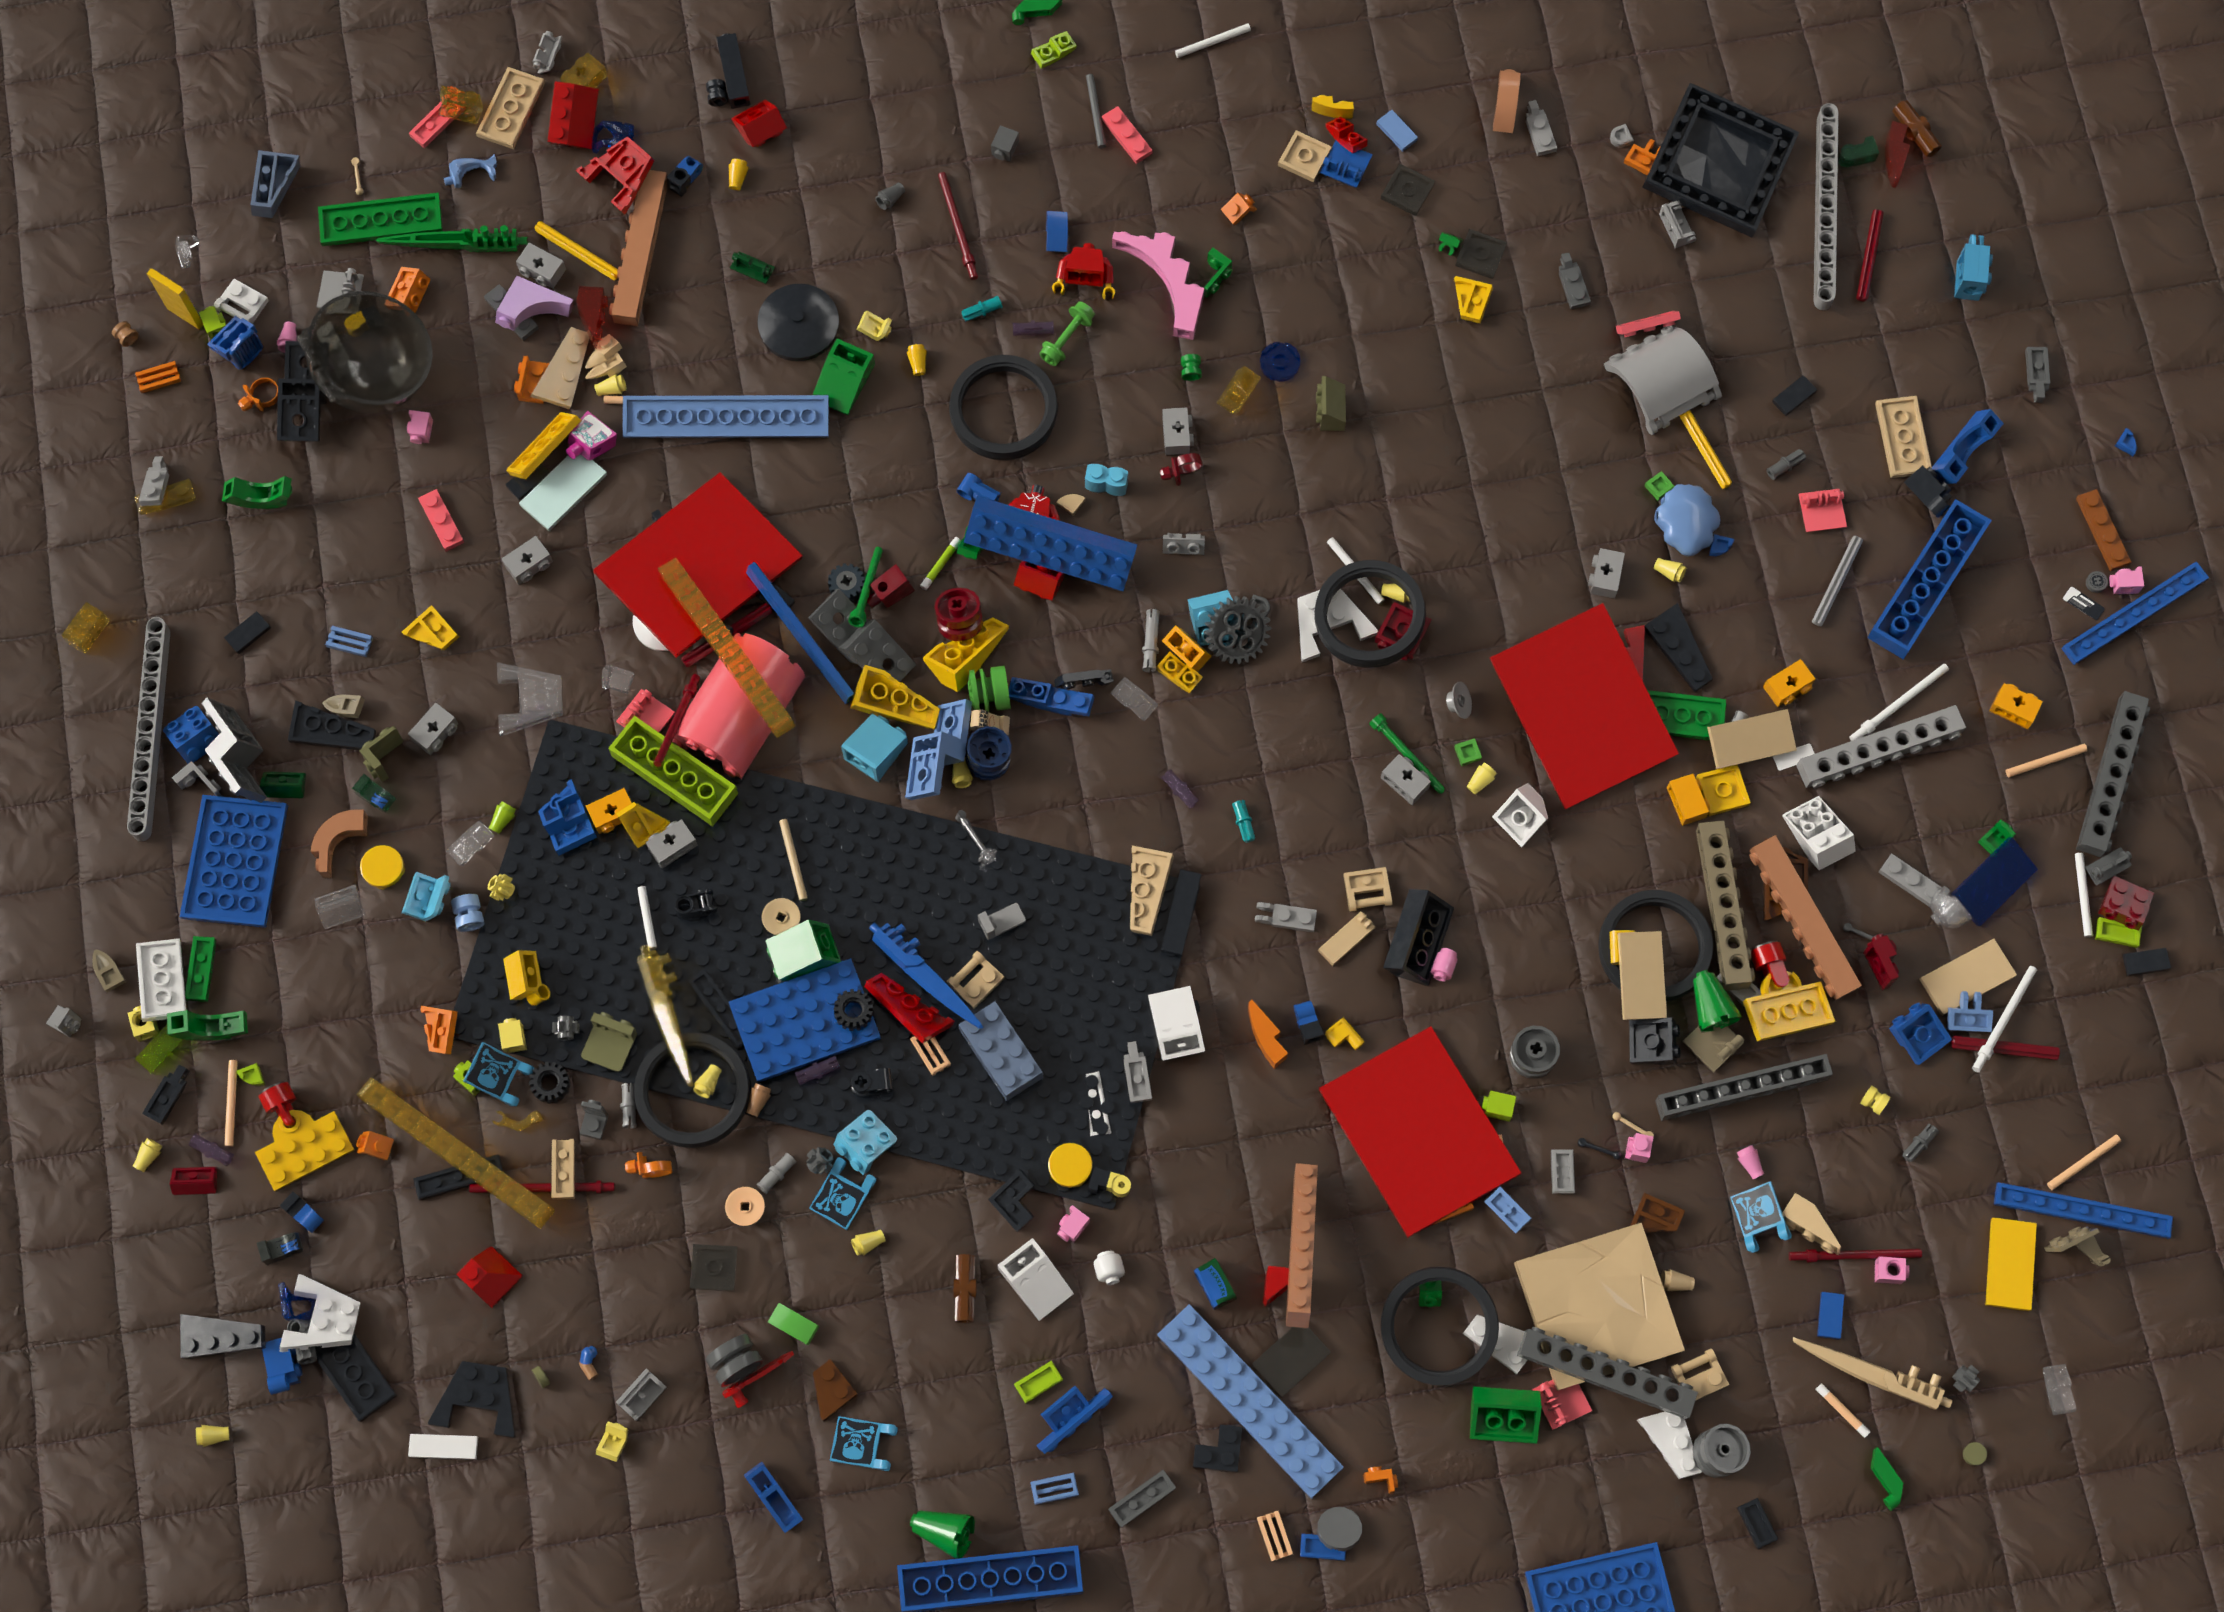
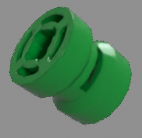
[1181,354,1202,381]

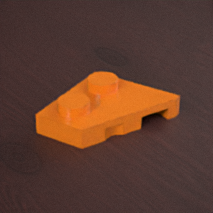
[421,1006,458,1054]

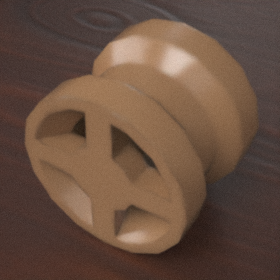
[112,321,139,347]

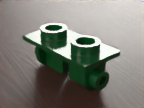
[730,251,775,284]

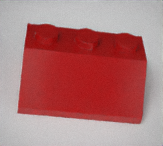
[547,81,599,149]

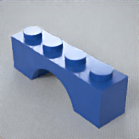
[1932,409,2004,484]

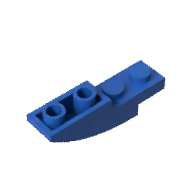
[1008,677,1095,717]

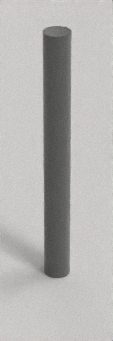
[1086,74,1106,149]

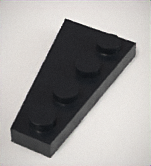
[288,700,376,750]

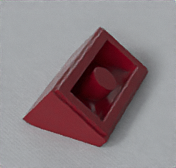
[169,1167,217,1195]

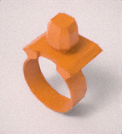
[238,378,278,411]
[625,1152,672,1179]

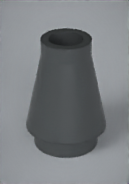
[875,182,905,210]

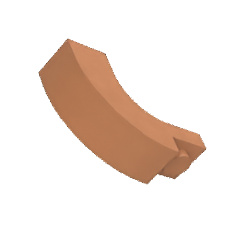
[1493,69,1521,133]
[311,809,368,878]

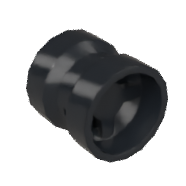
[706,79,728,107]

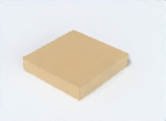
[1278,130,1332,182]

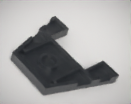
[428,1361,515,1438]

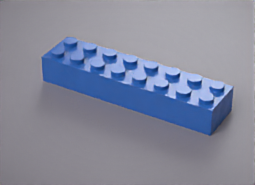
[964,496,1137,591]
[1867,499,1992,660]
[897,1545,1083,1612]

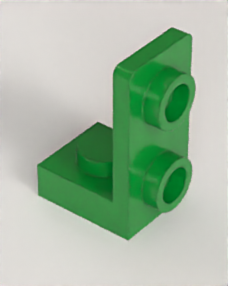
[1204,247,1232,298]

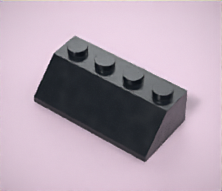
[1383,889,1454,986]

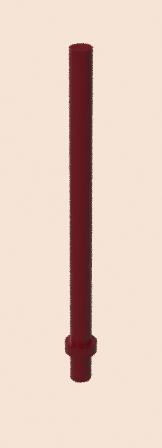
[469,1180,615,1194]

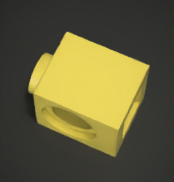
[127,1006,160,1042]
[498,1018,527,1054]

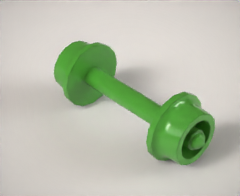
[1039,302,1095,366]

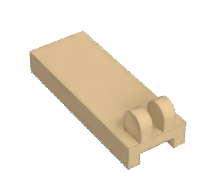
[1318,912,1375,966]
[551,1139,575,1200]

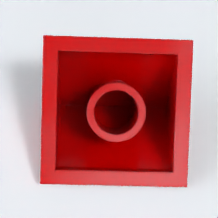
[1263,1266,1289,1307]

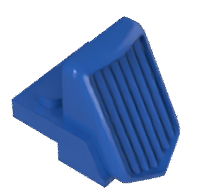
[207,316,263,370]

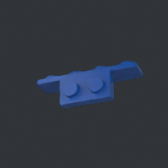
[1037,1386,1113,1454]

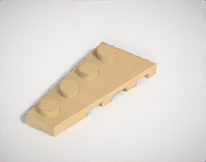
[530,327,591,409]
[1130,846,1174,936]

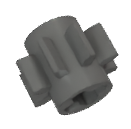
[552,1016,579,1040]
[806,1147,834,1175]
[1952,1365,1980,1392]

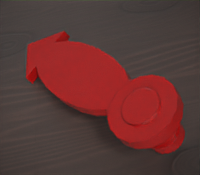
[722,1351,794,1408]

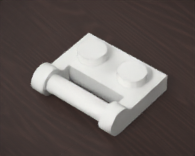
[213,279,269,324]

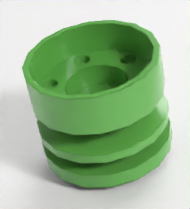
[967,665,1011,712]

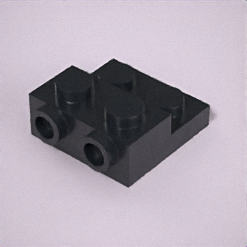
[1629,1018,1681,1065]

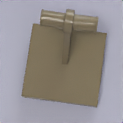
[1682,1026,1744,1073]
[2044,1226,2111,1266]

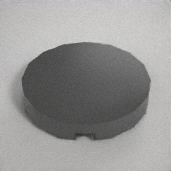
[1317,1507,1362,1551]

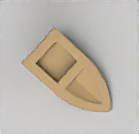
[585,334,622,369]
[585,352,627,379]

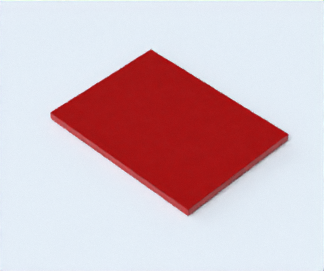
[593,472,802,658]
[1489,603,1679,809]
[1319,1026,1521,1238]

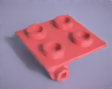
[1798,489,1847,532]
[616,689,675,733]
[1532,1380,1592,1430]

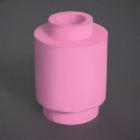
[1431,948,1458,982]

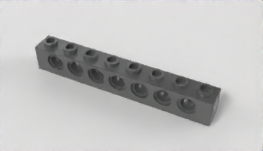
[2076,691,2150,857]
[1655,1054,1833,1121]
[1517,1327,1698,1419]

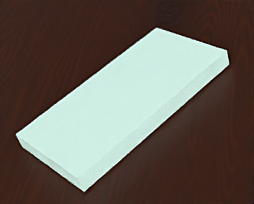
[519,454,607,531]

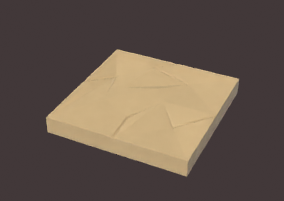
[1514,1223,1685,1391]

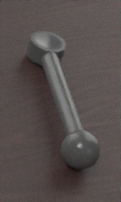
[1843,923,1874,940]

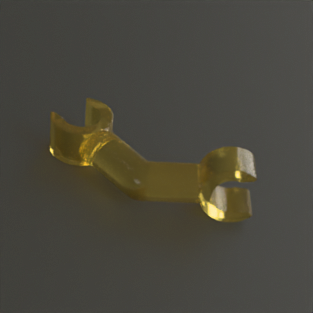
[492,1110,543,1131]

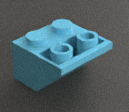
[1187,590,1238,646]

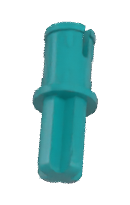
[961,296,1002,321]
[1232,800,1255,843]

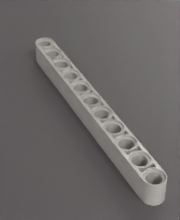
[1814,103,1838,310]
[127,617,170,841]

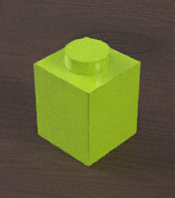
[1482,1091,1516,1122]

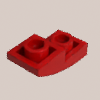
[1326,117,1368,153]

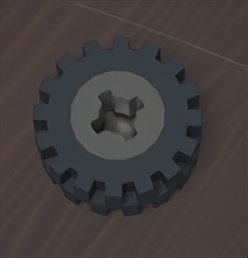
[828,563,865,603]

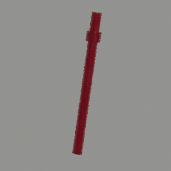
[938,172,978,280]
[653,674,700,767]
[1789,1249,1922,1263]

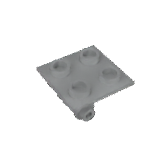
[317,268,364,312]

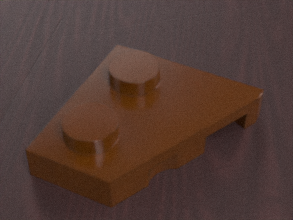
[1630,1193,1685,1232]
[813,1359,857,1422]

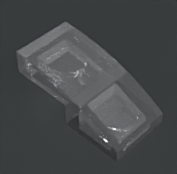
[1111,677,1158,721]
[446,821,495,866]
[2043,1364,2077,1415]

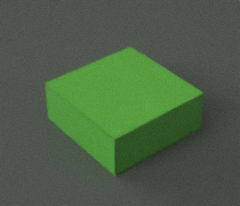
[1645,471,1675,501]
[1454,738,1482,766]

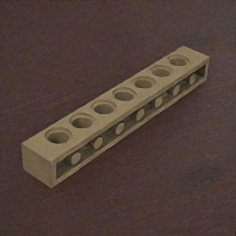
[1696,821,1755,991]

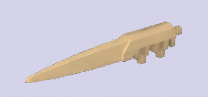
[1793,1337,1952,1410]

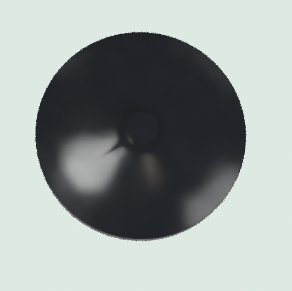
[758,284,839,361]

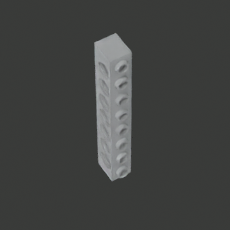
[1796,705,1966,788]

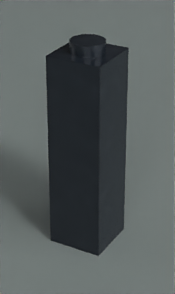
[716,33,751,109]

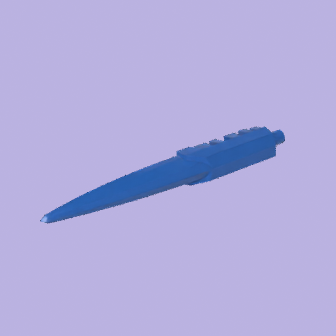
[869,923,984,1029]

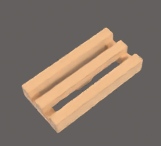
[910,1036,951,1076]
[1257,1511,1293,1562]

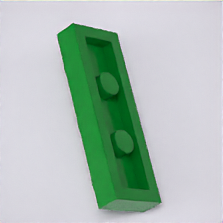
[185,936,217,1002]

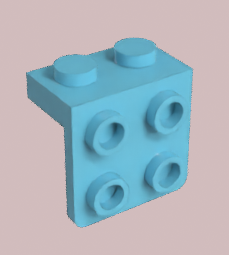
[402,872,451,922]
[833,1110,897,1175]

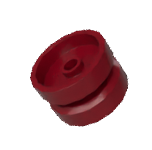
[934,587,983,641]

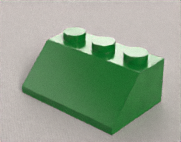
[1470,1387,1542,1444]

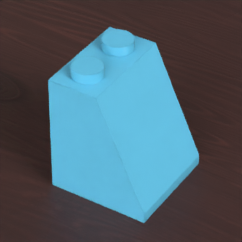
[841,713,908,782]

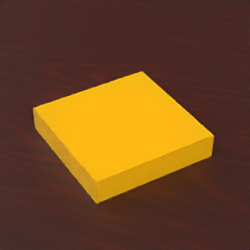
[1696,764,1751,816]

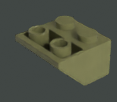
[1316,376,1346,431]

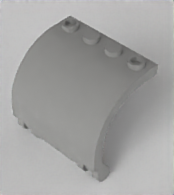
[1604,326,1722,435]

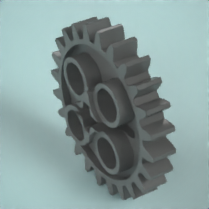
[1204,596,1272,664]

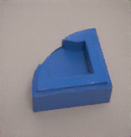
[2115,428,2137,456]
[1709,534,1734,556]

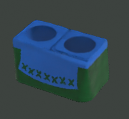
[1194,1258,1237,1310]

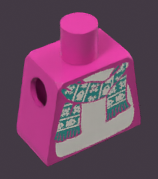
[566,411,617,460]

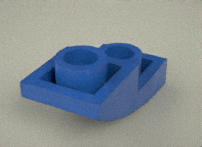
[1046,211,1068,252]

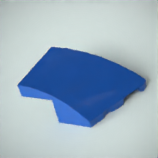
[538,779,597,856]

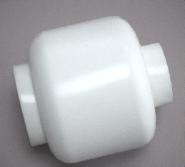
[1094,1251,1125,1285]

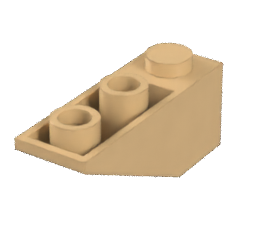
[1783,1193,1841,1255]

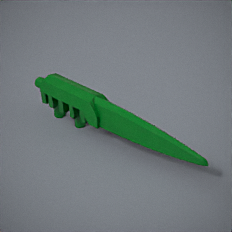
[376,225,528,252]

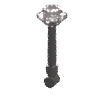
[955,810,997,864]

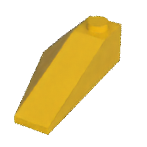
[923,617,1009,692]
[850,665,940,729]

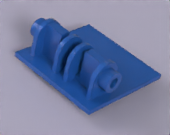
[1320,140,1373,188]

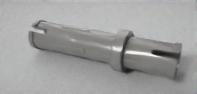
[1142,609,1160,672]

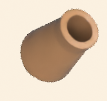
[746,1083,771,1117]

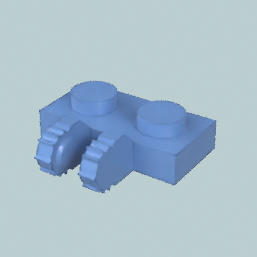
[1947,991,1993,1032]

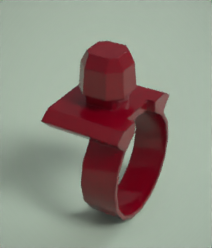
[1160,453,1203,486]

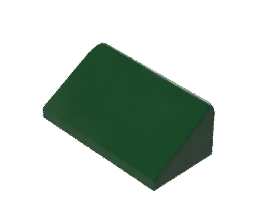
[259,772,306,798]

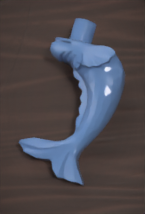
[444,154,497,189]

